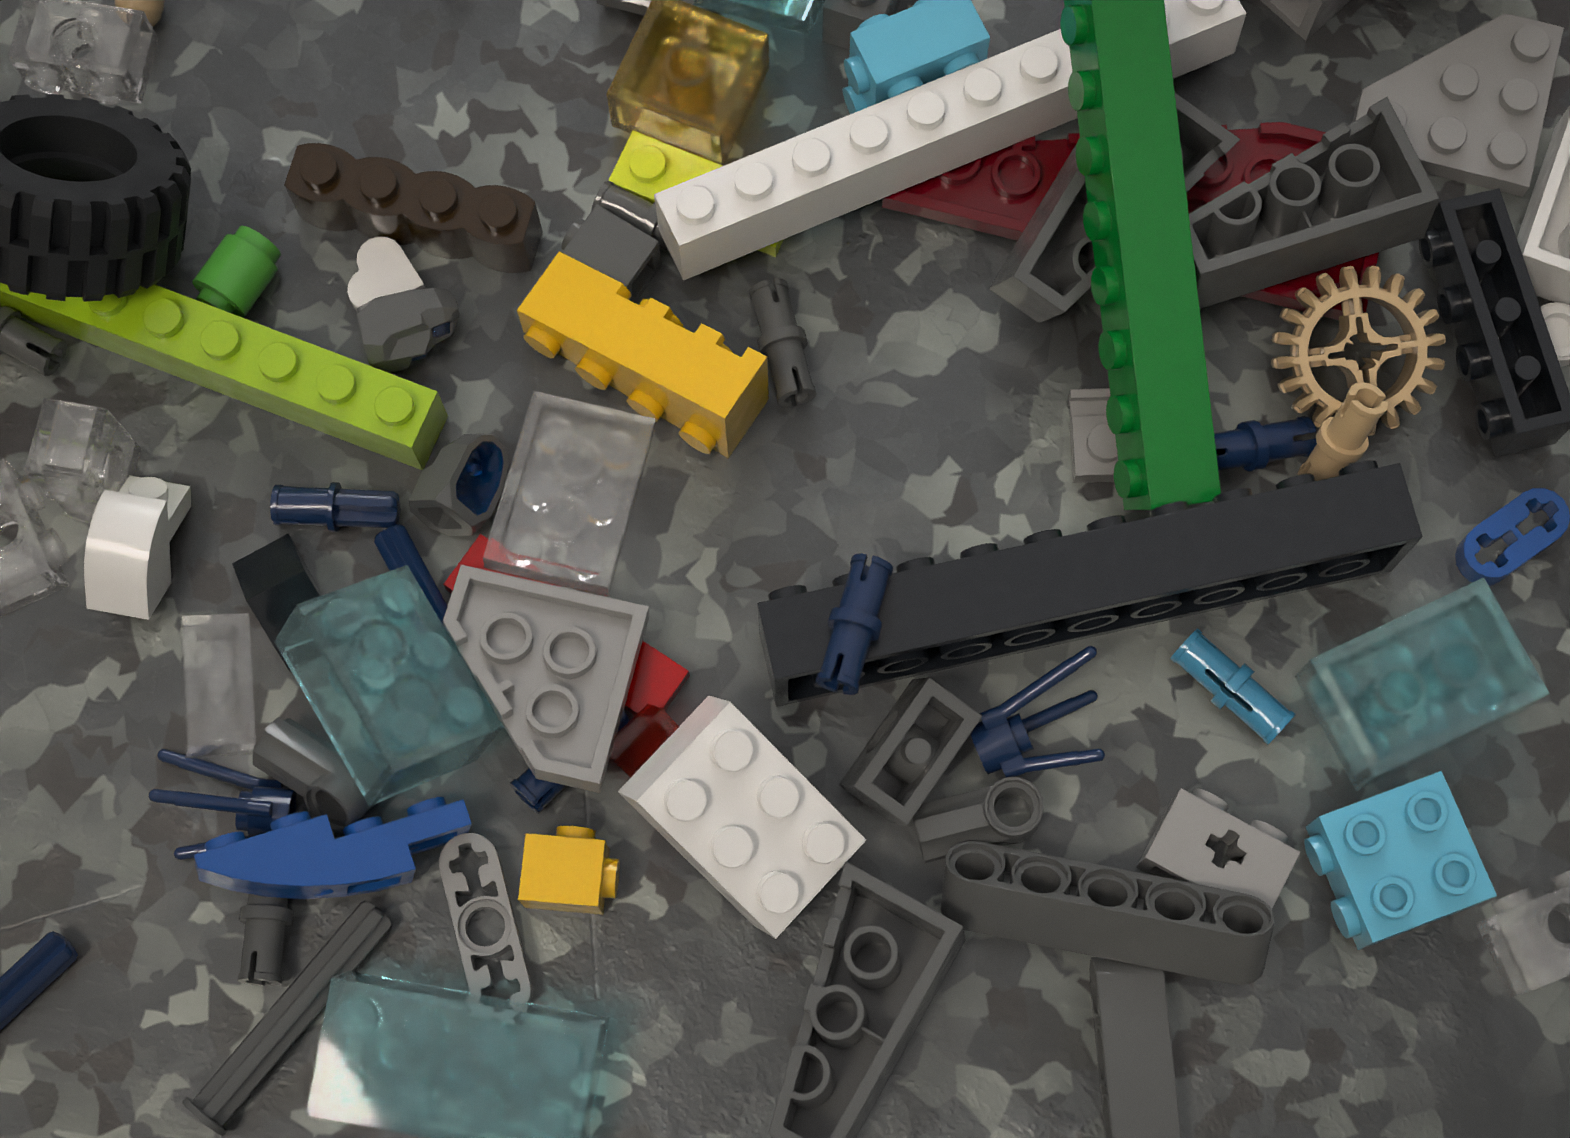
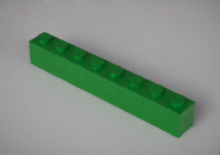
[1060,0,1221,510]

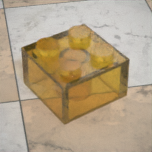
[606,0,770,166]

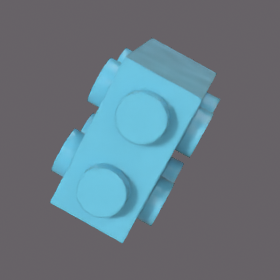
[843,0,990,114]
[1304,771,1497,950]

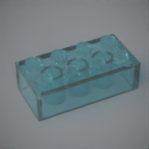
[306,971,610,1138]

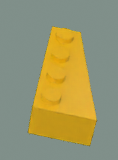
[517,251,769,459]

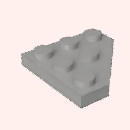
[1352,13,1564,197]
[443,565,649,793]

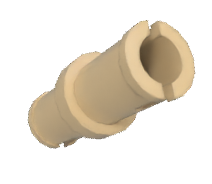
[1298,382,1389,481]

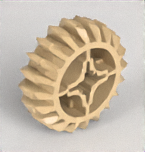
[1271,266,1446,436]

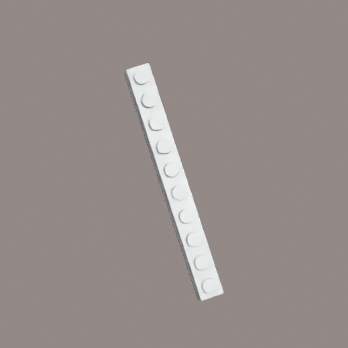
[654,0,1246,280]

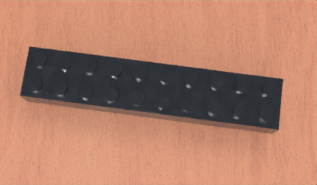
[757,460,1423,707]

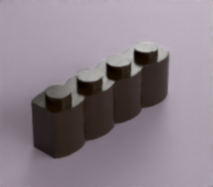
[284,143,543,273]

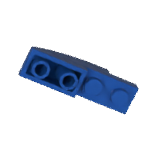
[194,797,472,899]

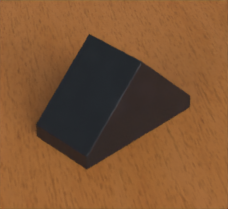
[232,533,348,673]

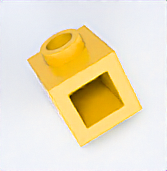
[518,826,620,915]

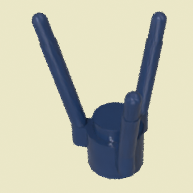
[970,646,1105,777]
[149,749,297,860]

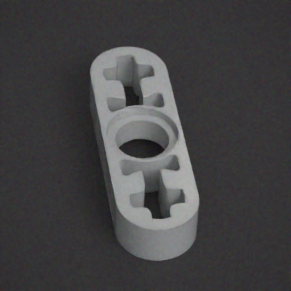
[439,833,533,1023]

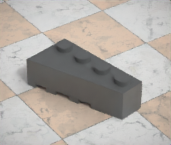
[989,93,1240,323]

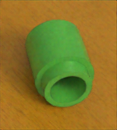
[192,226,281,318]

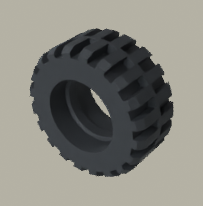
[0,94,191,302]

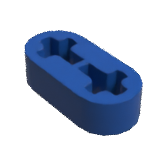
[1455,488,1570,586]

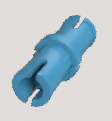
[1170,628,1296,745]

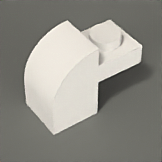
[84,475,191,620]

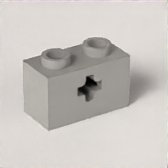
[1136,788,1301,909]

